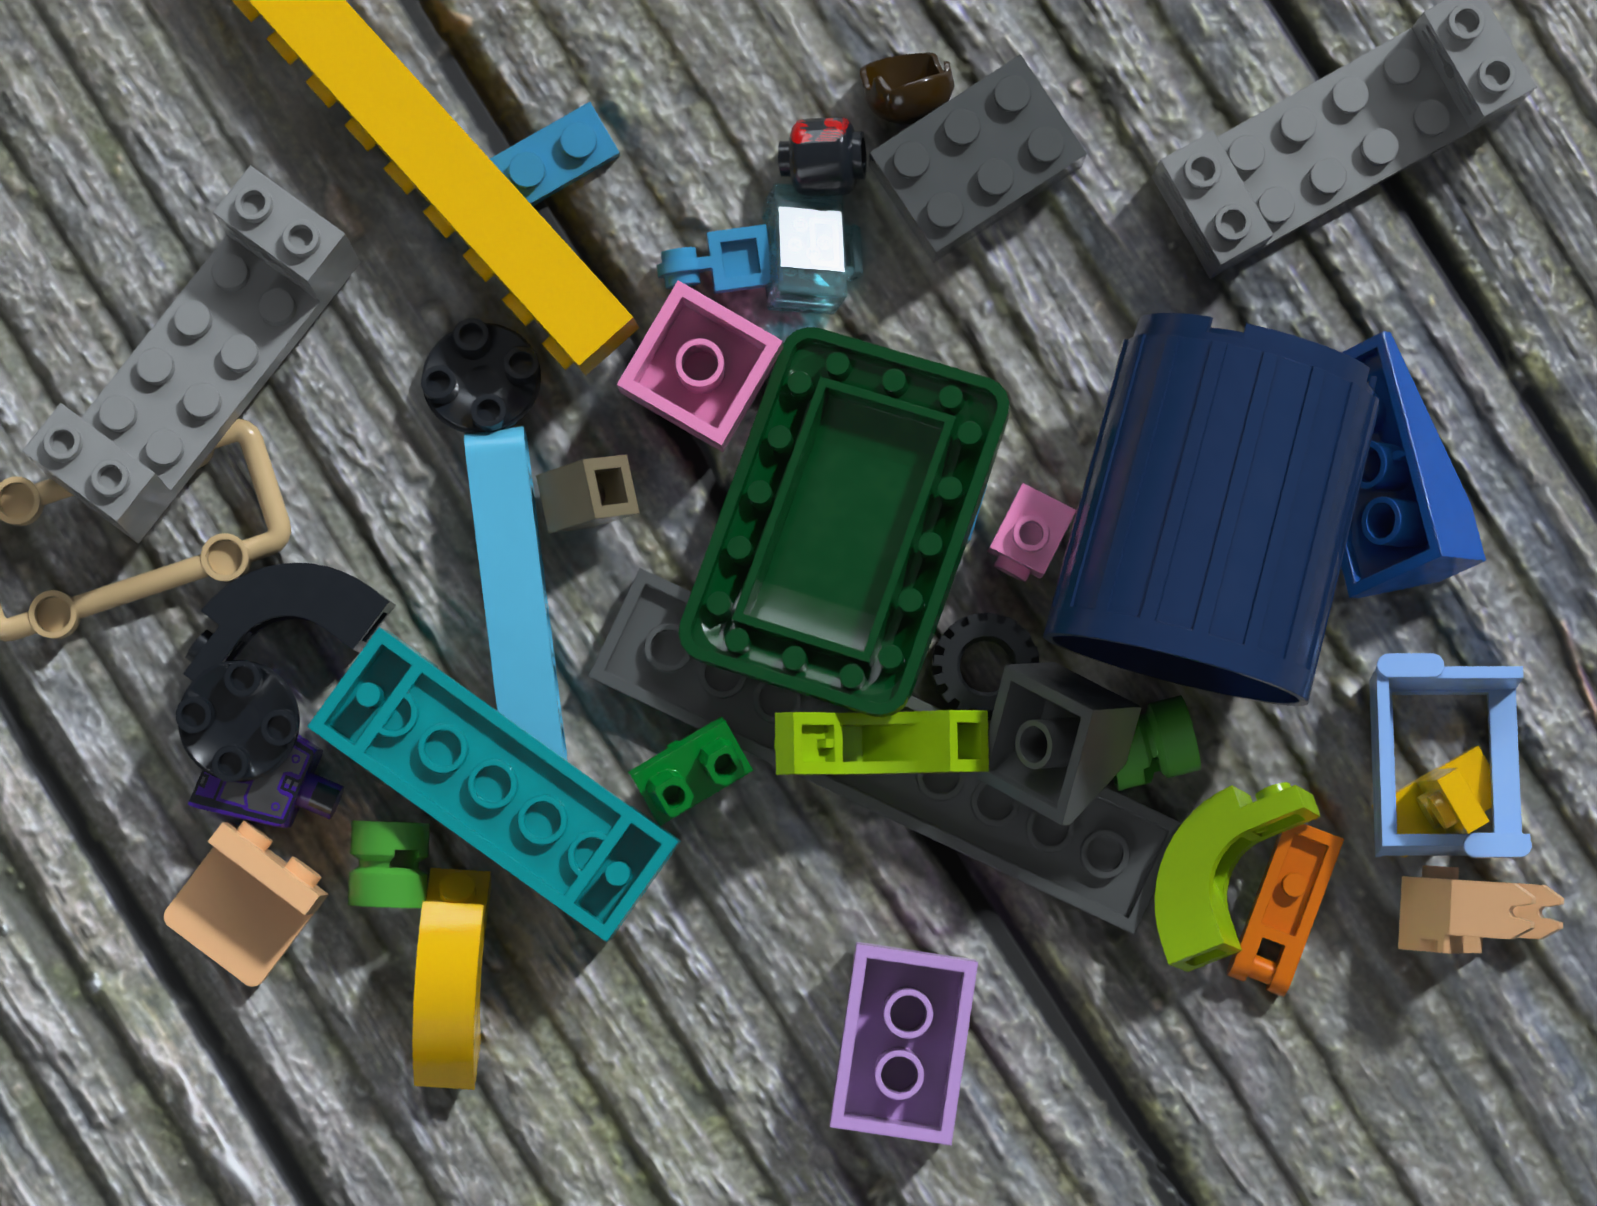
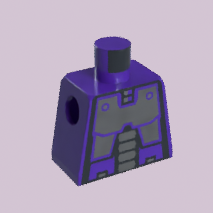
[188,734,344,828]

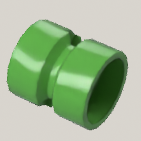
[1113,695,1201,791]
[348,820,430,908]

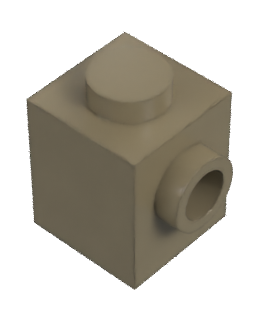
[536,454,640,534]

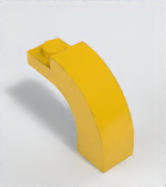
[412,868,491,1090]

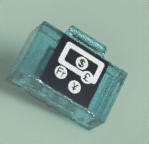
[762,183,863,315]

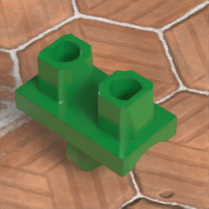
[628,717,753,826]

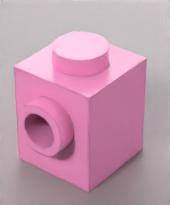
[987,483,1077,582]

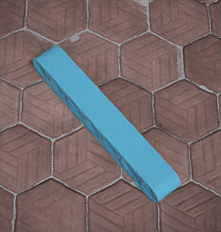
[464,426,568,761]

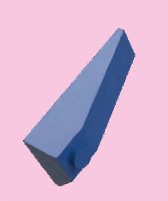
[1341,331,1486,599]

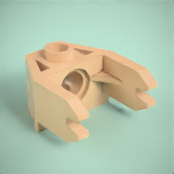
[1398,865,1564,954]

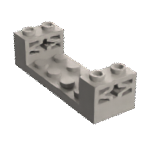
[1151,0,1537,279]
[22,165,361,544]

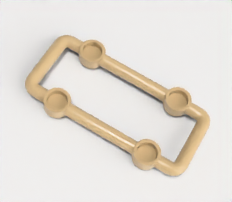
[0,418,291,642]

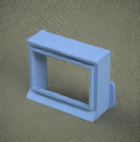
[1369,653,1532,859]

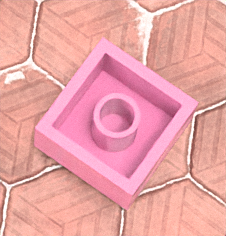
[617,280,783,452]

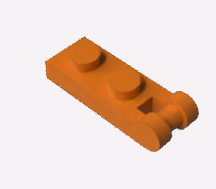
[1227,824,1344,997]

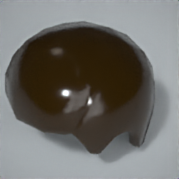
[860,52,955,125]

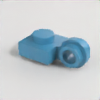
[656,224,775,294]

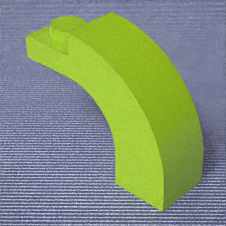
[774,710,989,775]
[1155,782,1321,972]

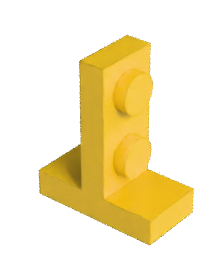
[1371,746,1492,858]

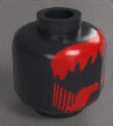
[778,117,867,197]

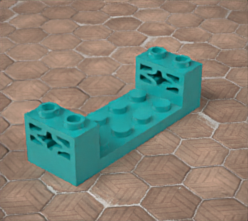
[307,627,681,942]

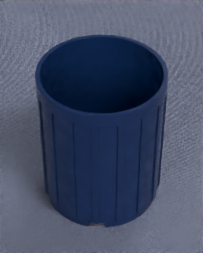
[1043,313,1379,706]

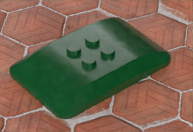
[678,327,1010,718]

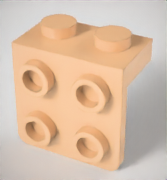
[164,820,329,987]

